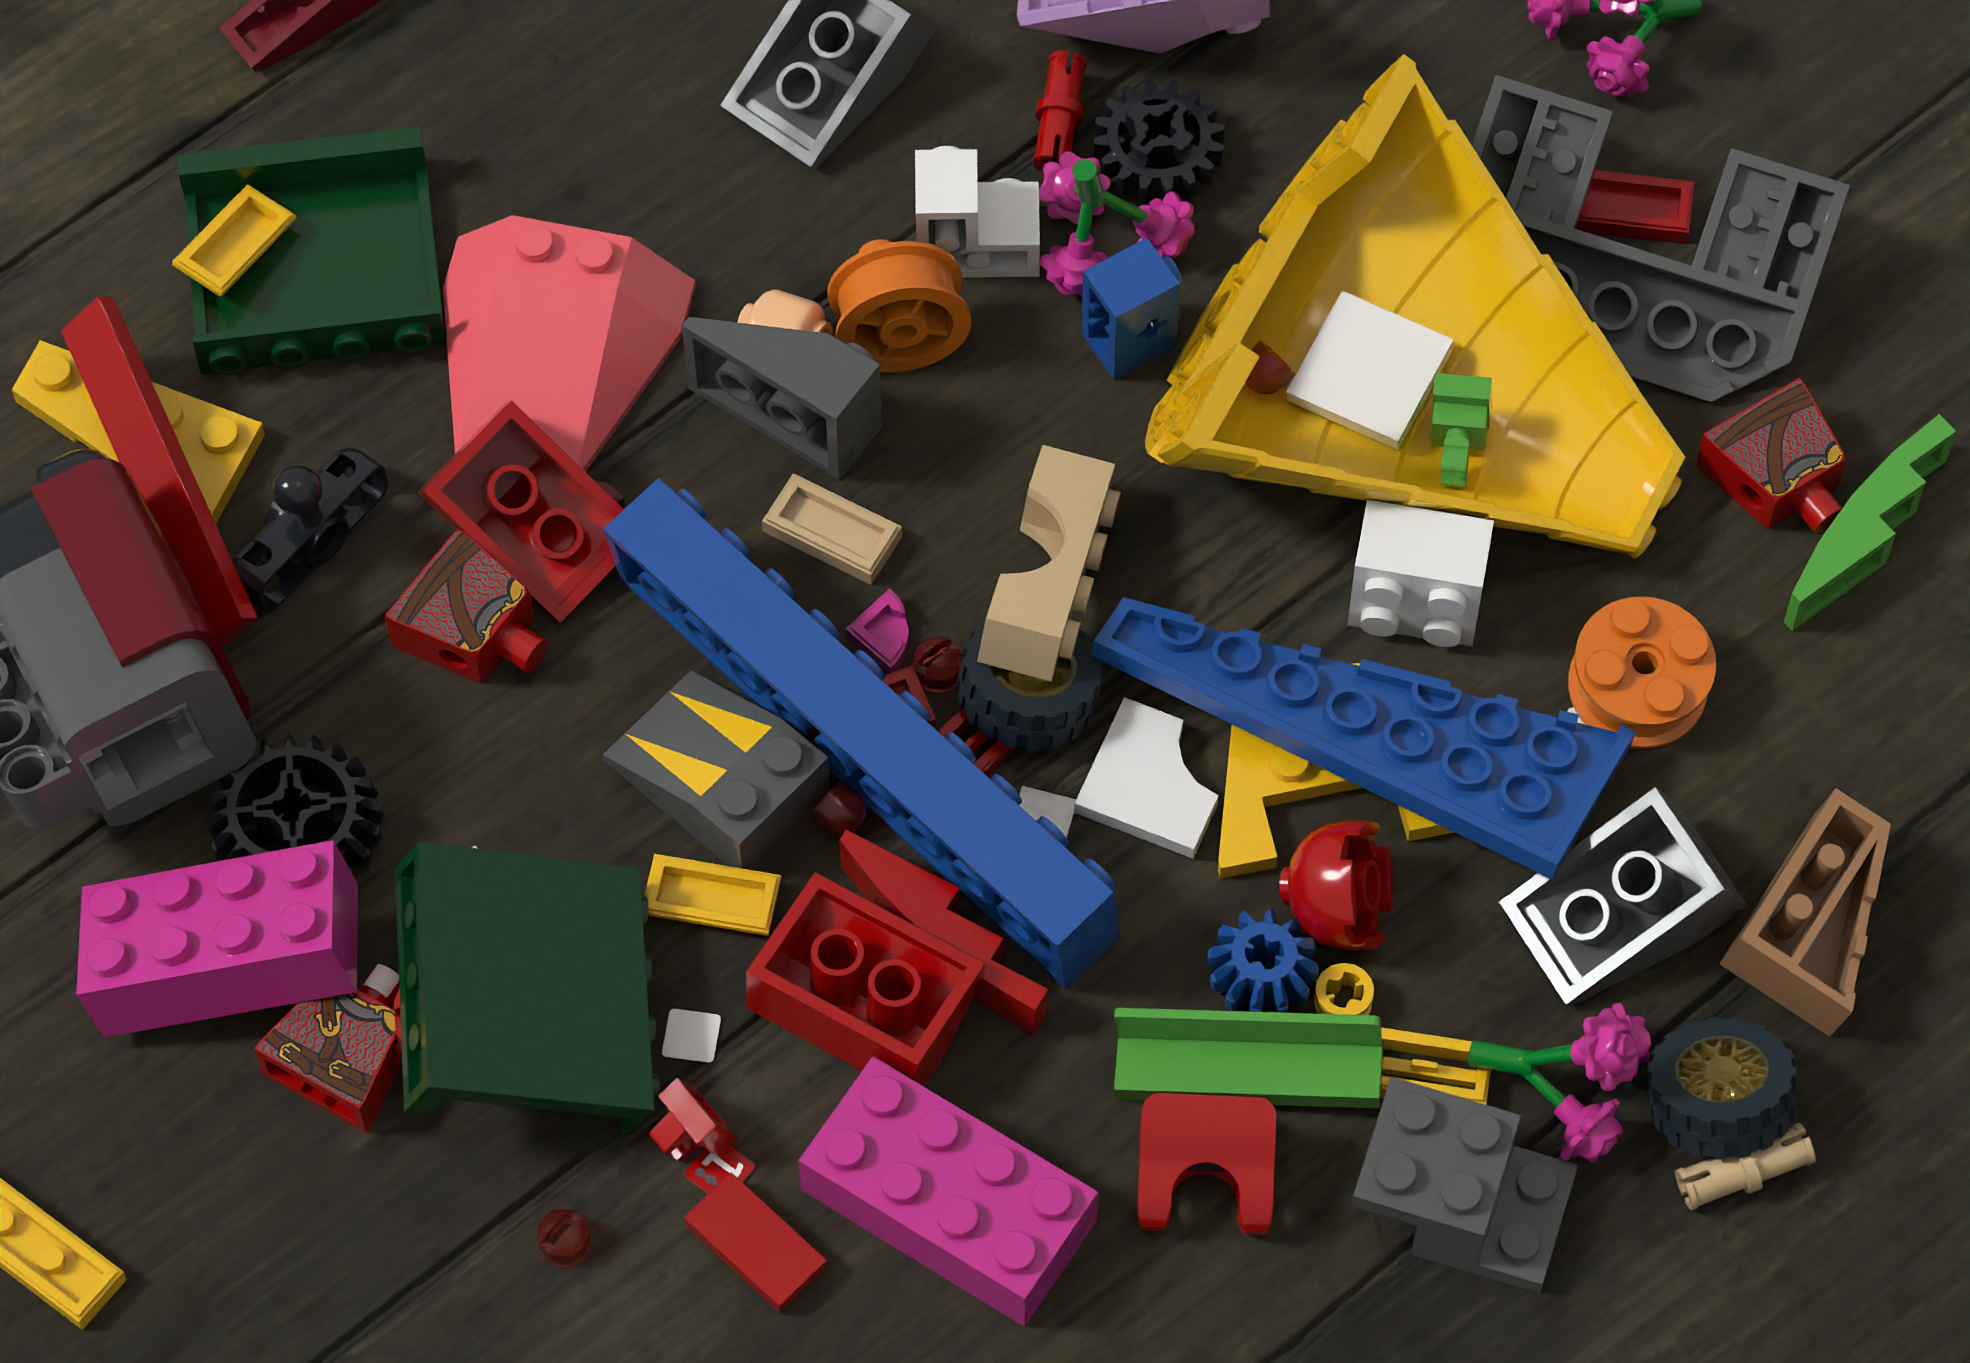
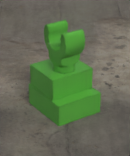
[1432,373,1492,487]

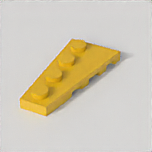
[12,340,265,524]

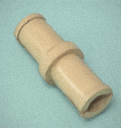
[1675,1123,1816,1210]

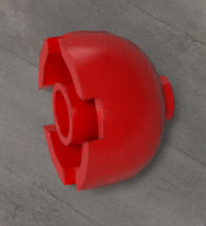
[1279,820,1394,951]

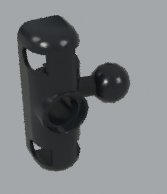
[232,447,388,613]

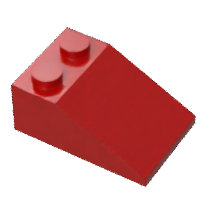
[418,400,624,623]

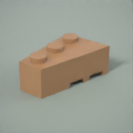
[1719,788,1891,1037]

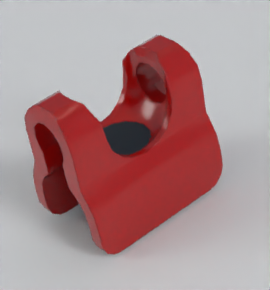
[1137,1093,1276,1236]

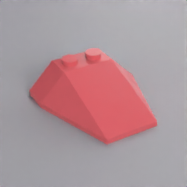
[443,215,696,472]

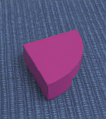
[846,588,909,674]

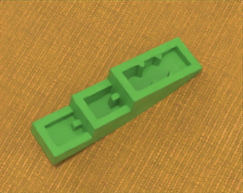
[1784,414,1956,631]

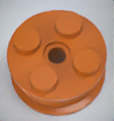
[827,239,971,372]
[1568,597,1716,749]

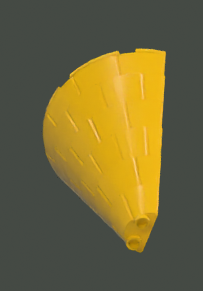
[1145,54,1685,559]

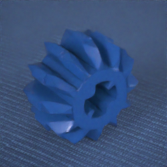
[1207,907,1319,1013]

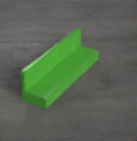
[1114,1008,1384,1109]

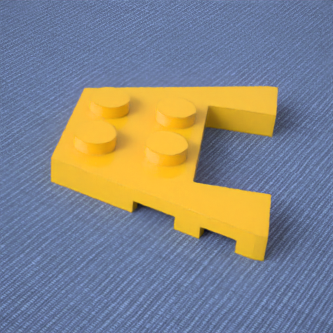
[1218,663,1454,879]

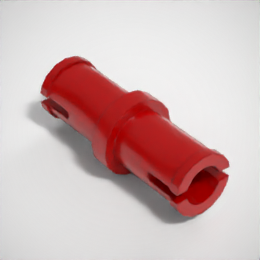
[1033,50,1087,172]

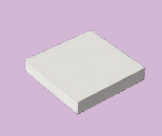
[1286,291,1454,450]

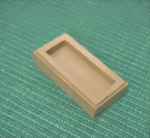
[762,473,902,585]

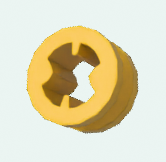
[1314,963,1374,1015]

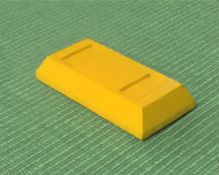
[172,184,296,297]
[645,854,782,936]

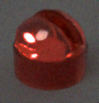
[1245,340,1296,394]
[913,636,963,692]
[810,779,866,836]
[537,1208,591,1267]

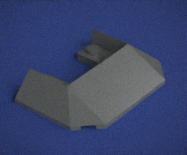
[1472,75,1850,403]

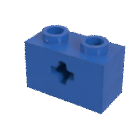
[1081,238,1183,380]

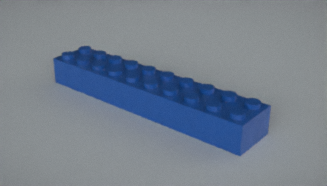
[603,478,1121,990]

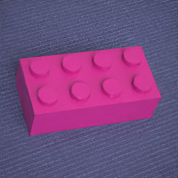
[76,840,358,1038]
[798,1056,1098,1327]

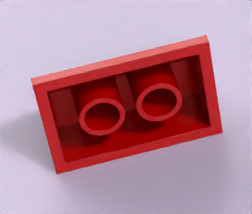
[746,872,985,1087]

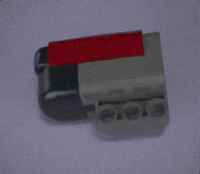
[0,448,257,829]

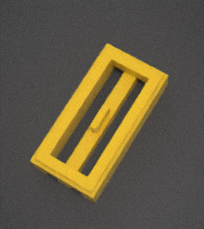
[1381,1028,1491,1105]

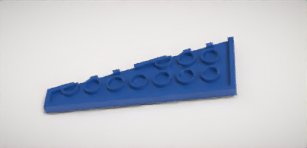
[1091,597,1636,880]

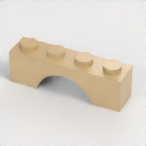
[977,445,1121,682]

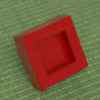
[649,1078,739,1162]

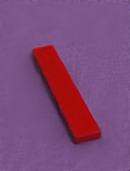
[61,297,258,648]

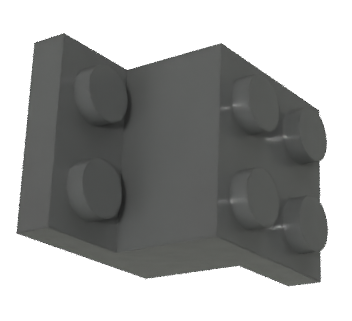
[1352,1076,1578,1294]

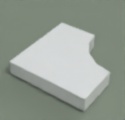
[1074,697,1218,859]

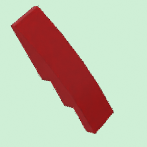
[840,830,1048,1036]

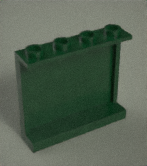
[177,126,446,375]
[395,841,660,1135]

